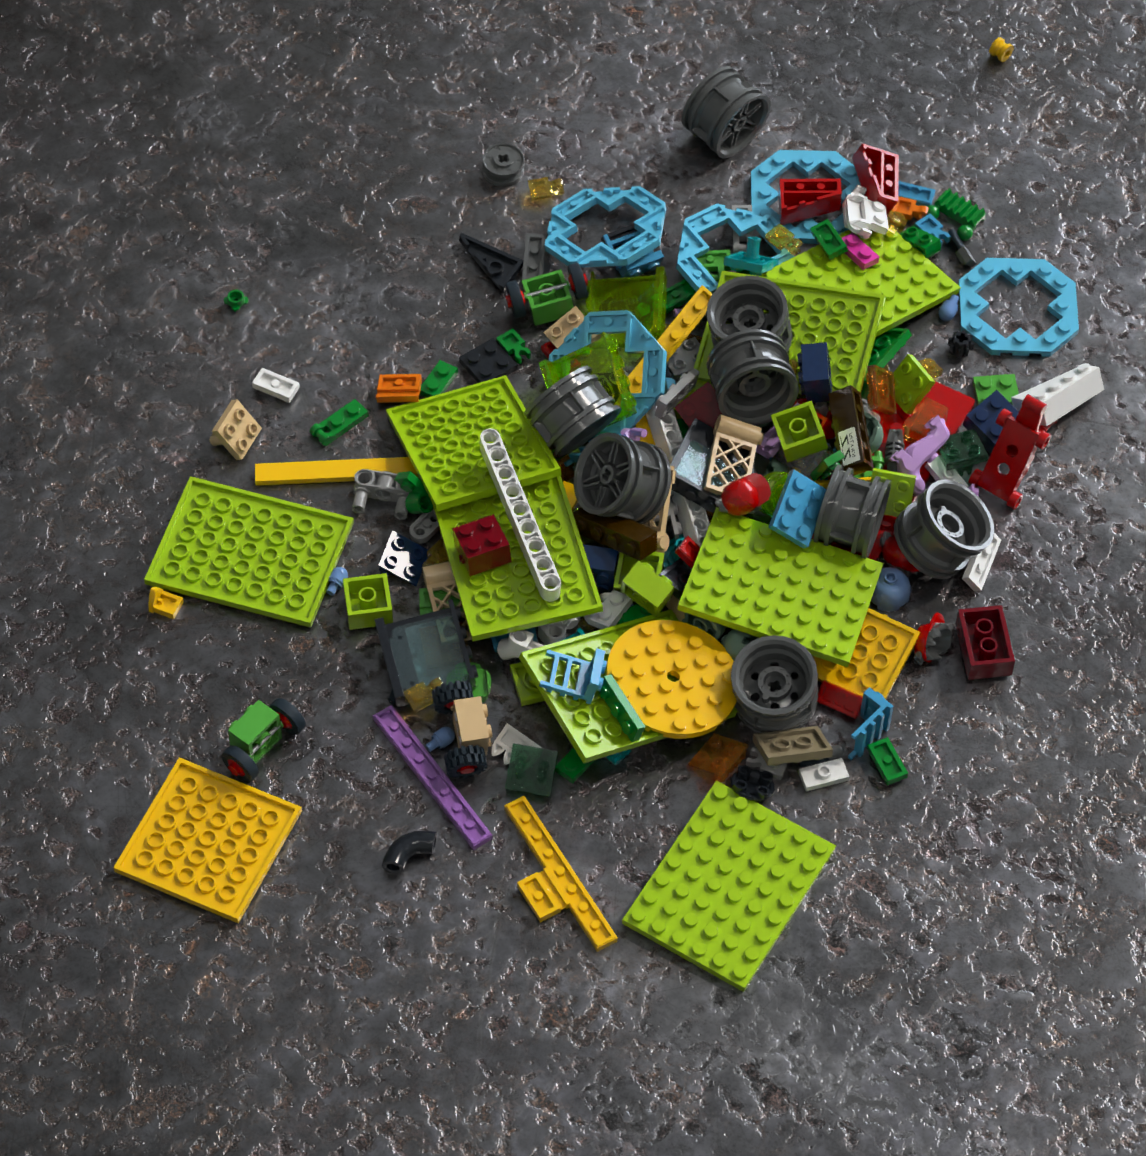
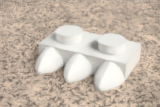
[584,589,633,629]
[492,723,545,773]

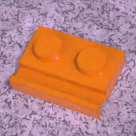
[376,374,422,403]

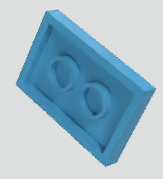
[768,469,827,549]

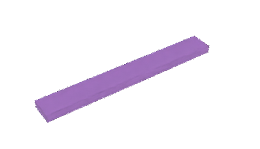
[373,705,493,850]

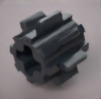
[947,330,974,358]

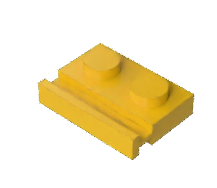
[517,868,570,923]

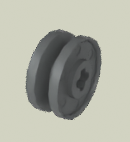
[482,143,524,187]

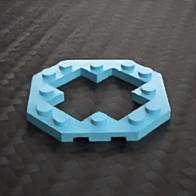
[751,150,861,244]
[544,186,666,268]
[676,204,798,293]
[958,258,1079,357]
[547,310,667,438]

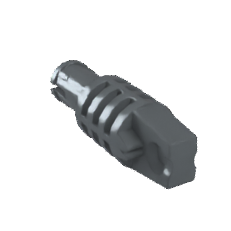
[884,429,905,472]

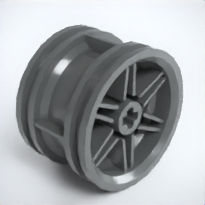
[682,66,771,158]
[706,276,793,353]
[706,329,799,425]
[524,365,622,459]
[574,432,671,524]
[813,464,892,559]
[894,479,994,579]
[731,635,818,733]

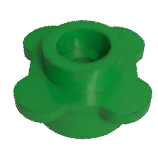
[224,290,249,311]

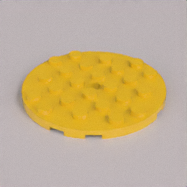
[605,620,737,739]

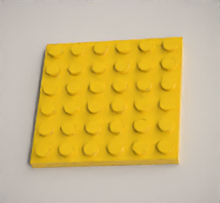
[113,757,302,924]

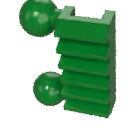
[924,188,986,241]

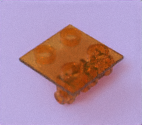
[688,733,749,783]

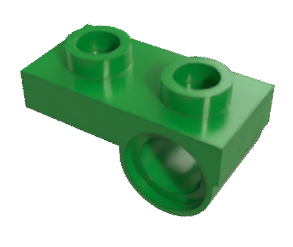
[900,225,941,259]

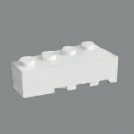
[1011,364,1104,426]

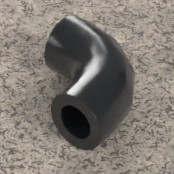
[382,831,437,873]

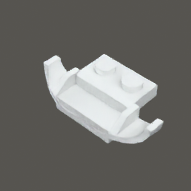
[842,185,889,239]

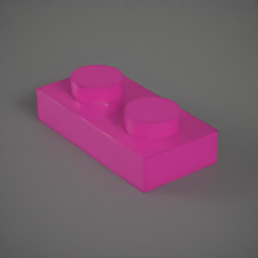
[842,233,880,270]

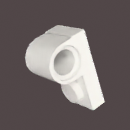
[538,617,580,645]

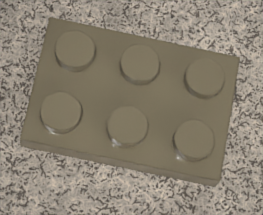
[753,726,833,766]

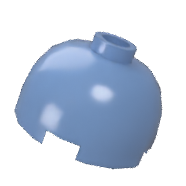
[871,567,911,612]

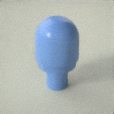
[938,294,959,321]
[326,567,348,596]
[425,727,455,752]

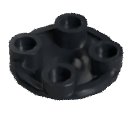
[730,765,775,801]

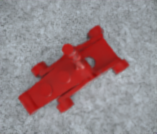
[968,394,1058,510]

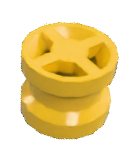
[989,37,1014,62]

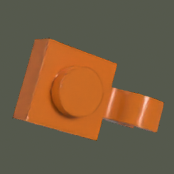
[891,196,929,220]

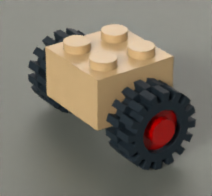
[431,681,492,779]

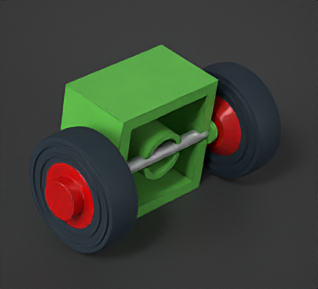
[505,263,588,326]
[221,698,306,783]

